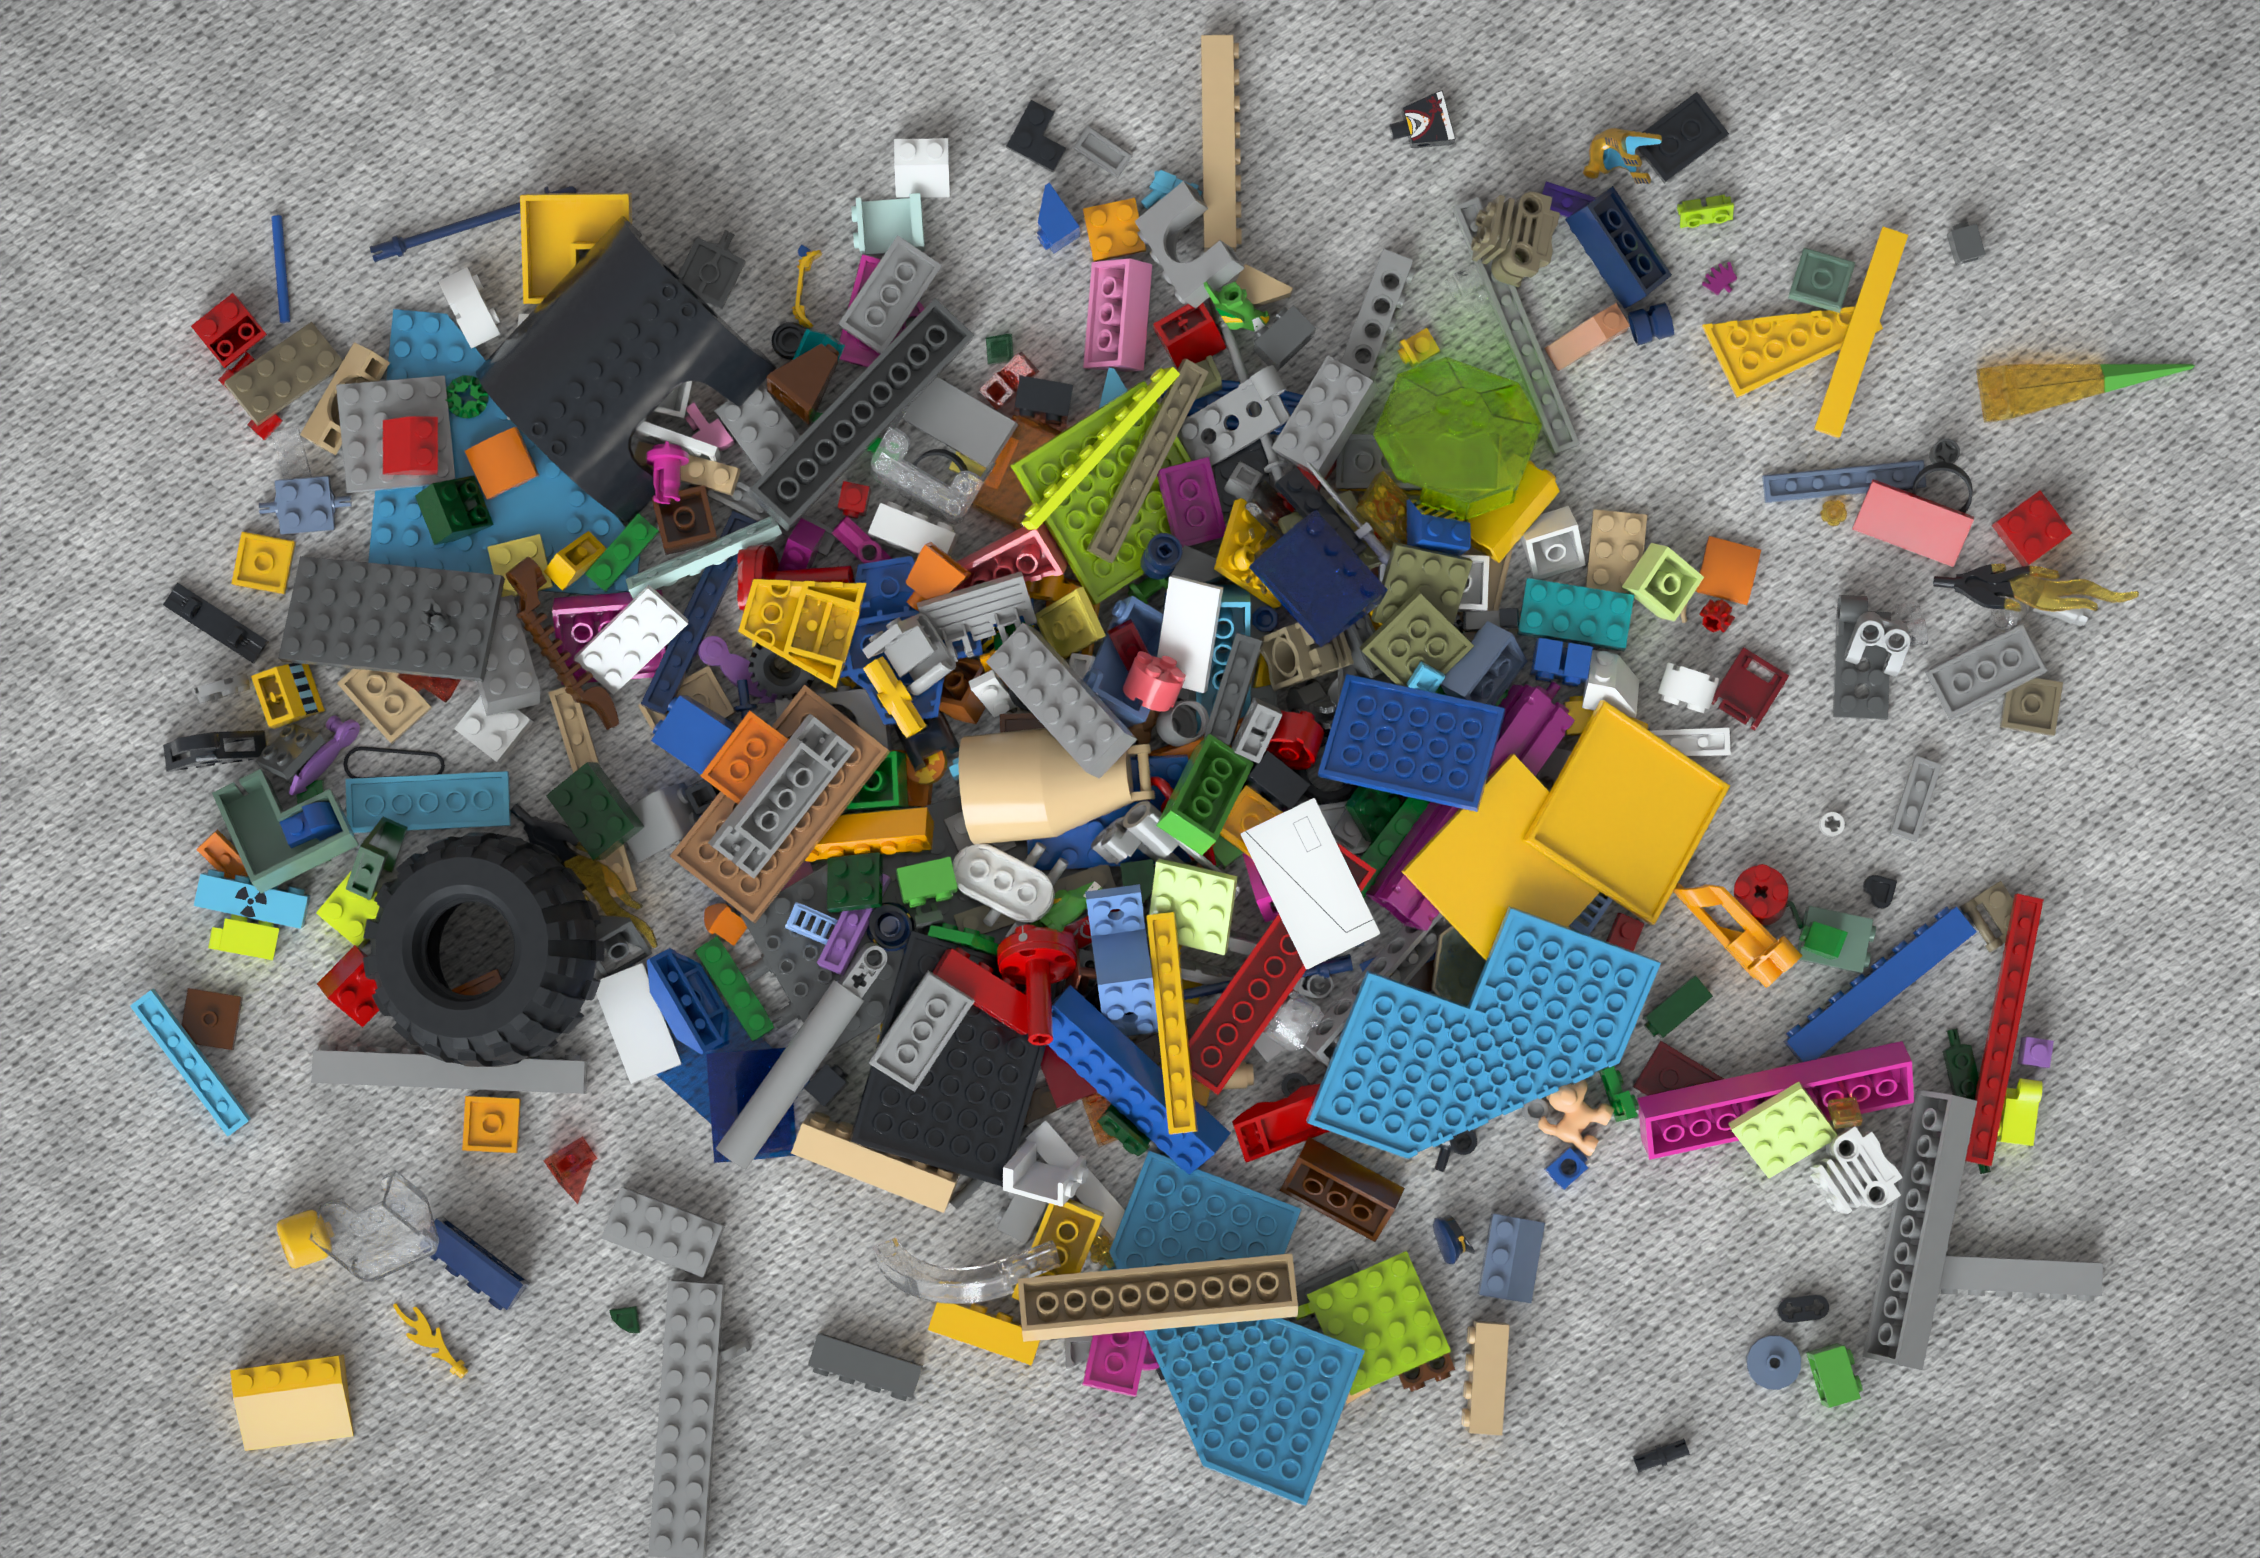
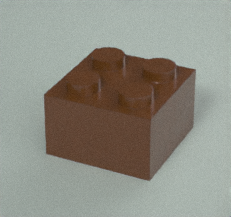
[652,485,717,555]

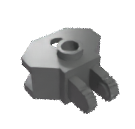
[1286,679,1337,732]

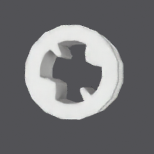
[1819,812,1845,837]

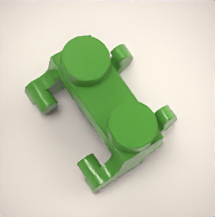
[1127,576,1169,607]

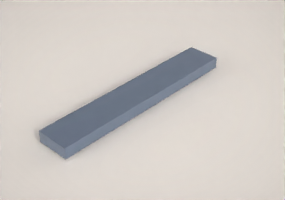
[1762,460,1927,503]

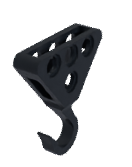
[163,730,267,772]

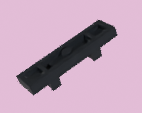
[163,582,269,664]

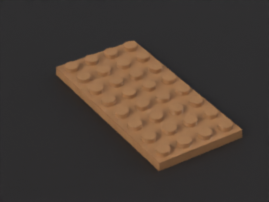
[670,685,890,923]

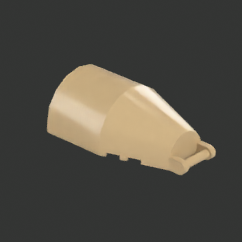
[958,728,1155,845]

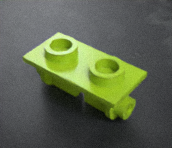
[1677,194,1734,228]

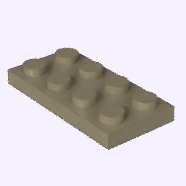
[224,322,343,426]

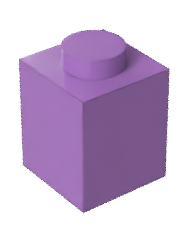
[2017,1037,2054,1068]

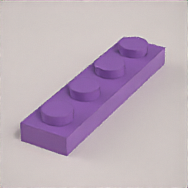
[817,874,891,976]

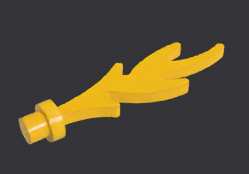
[393,1303,469,1379]

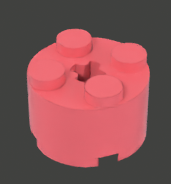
[1123,651,1186,712]

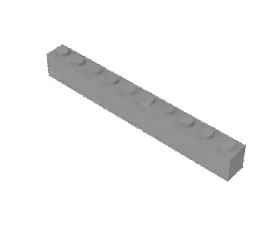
[311,1045,588,1094]

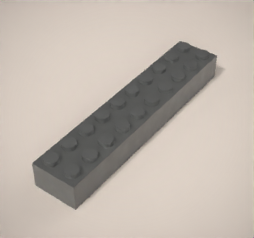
[748,298,974,532]

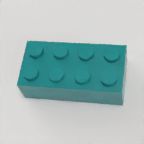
[1517,578,1634,652]

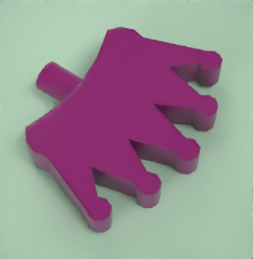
[1702,262,1737,295]

